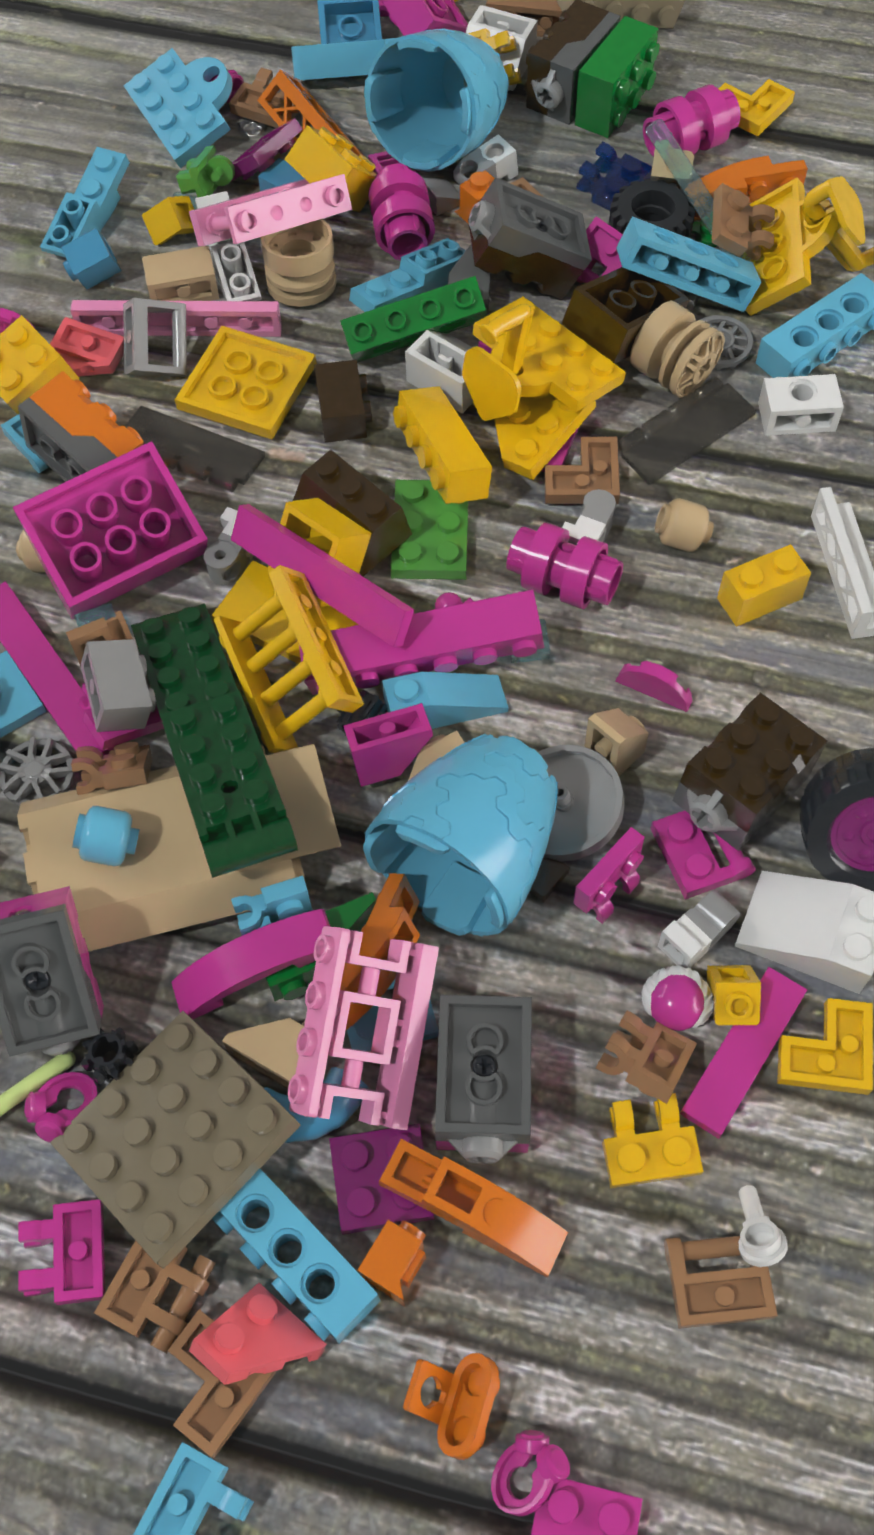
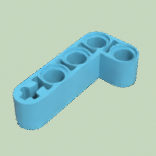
[291,38,395,80]

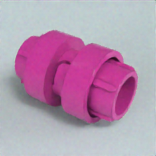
[643,84,740,157]
[368,164,435,261]
[506,522,623,609]

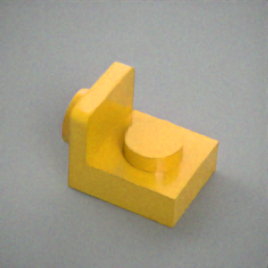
[707,965,761,1025]

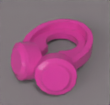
[24,1072,97,1143]
[491,1430,570,1516]

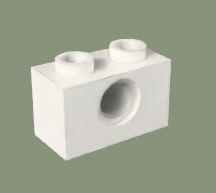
[758,374,844,436]

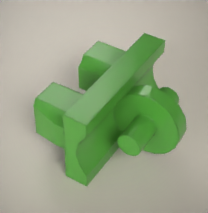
[176,145,235,197]

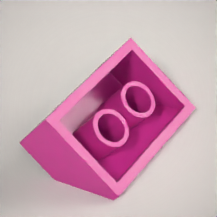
[380,0,468,36]

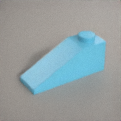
[382,671,509,729]

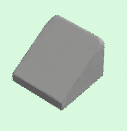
[423,178,460,216]

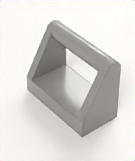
[123,298,187,376]

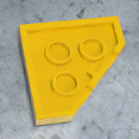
[494,393,596,480]

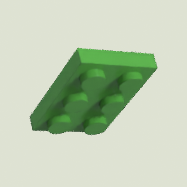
[391,479,468,580]

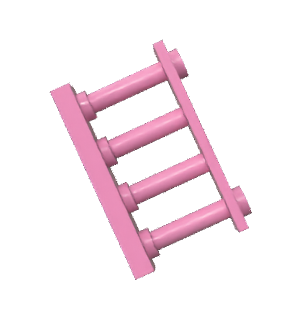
[189,174,352,246]

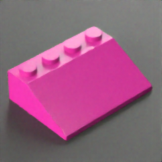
[13,441,208,620]

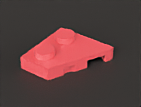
[50,317,124,377]
[189,1283,327,1385]

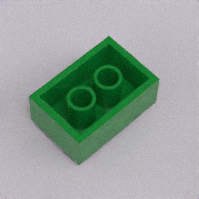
[575,16,660,138]

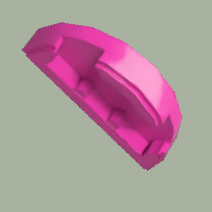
[615,661,692,712]

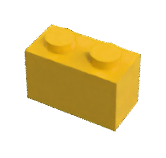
[717,544,811,627]

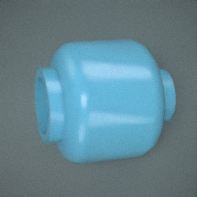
[72,806,140,867]

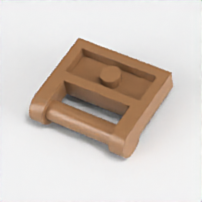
[664,1236,778,1329]

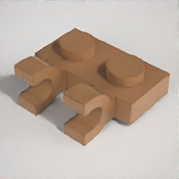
[229,67,300,128]
[712,183,775,261]
[71,742,153,795]
[596,1010,697,1104]

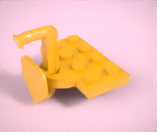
[741,176,874,316]
[462,296,626,421]

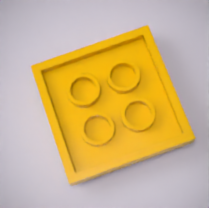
[175,326,317,440]

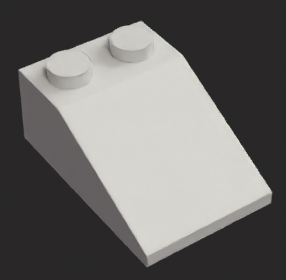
[735,871,874,994]

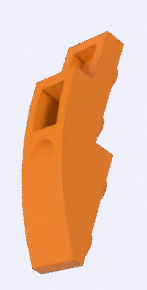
[685,155,808,221]
[340,873,420,1031]
[379,1139,568,1278]

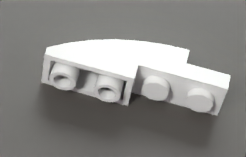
[195,191,262,301]

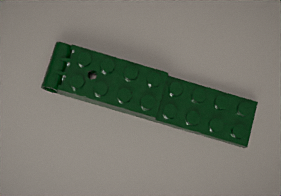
[131,603,298,878]

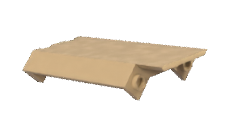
[17,744,341,951]

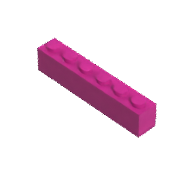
[298,589,544,695]

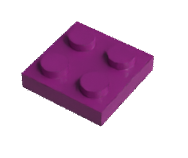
[230,118,303,182]
[329,1123,434,1235]

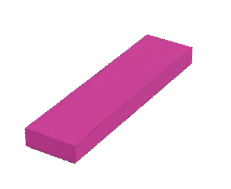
[680,967,808,1139]

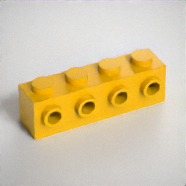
[393,386,492,504]

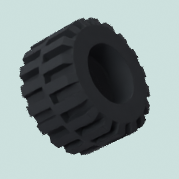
[609,179,695,239]

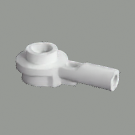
[739,1185,788,1267]

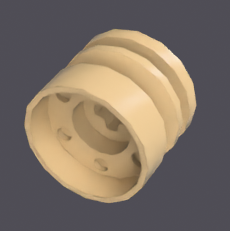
[260,219,337,307]
[630,300,725,398]

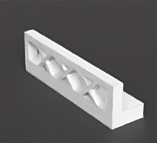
[811,487,874,639]

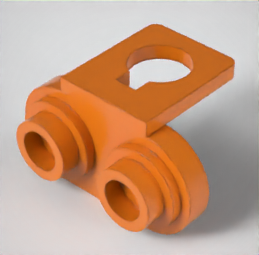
[403,1353,500,1460]

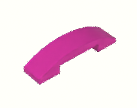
[171,909,330,1020]

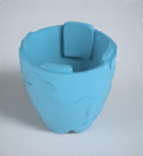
[364,28,509,172]
[363,734,558,937]

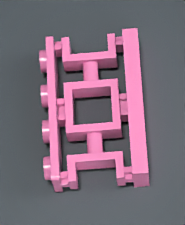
[288,926,439,1130]

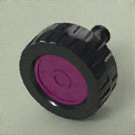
[799,748,874,892]

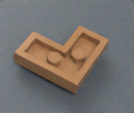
[544,437,620,504]
[168,1309,276,1458]

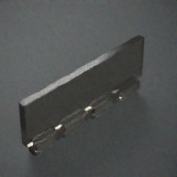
[617,377,757,485]
[125,406,265,492]

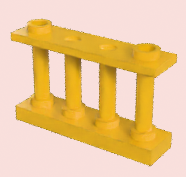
[214,565,364,753]

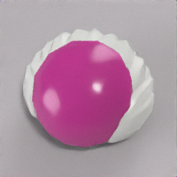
[641,965,714,1031]

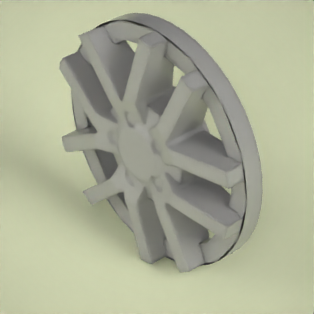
[700,315,753,371]
[0,737,75,806]

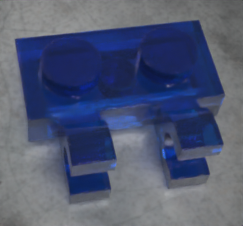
[576,142,652,211]

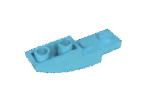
[40,147,130,258]
[349,238,466,312]

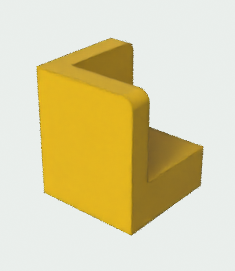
[142,196,195,245]

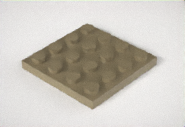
[50,1011,301,1269]

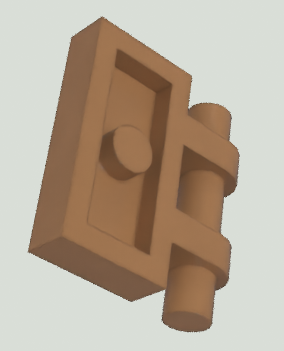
[94,1240,216,1354]

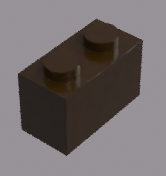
[314,359,372,443]

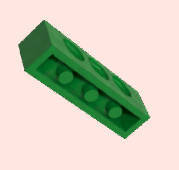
[340,276,487,363]

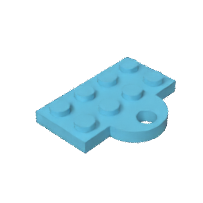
[124,48,233,168]

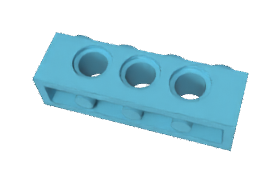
[616,216,762,312]
[756,273,874,378]
[212,1169,380,1344]

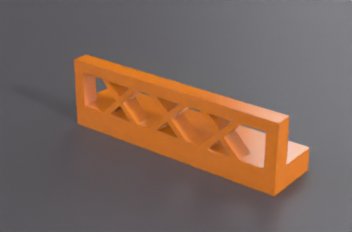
[257,69,365,157]

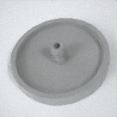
[538,745,625,861]

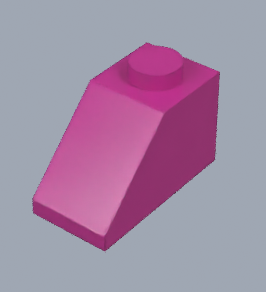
[344,703,433,787]

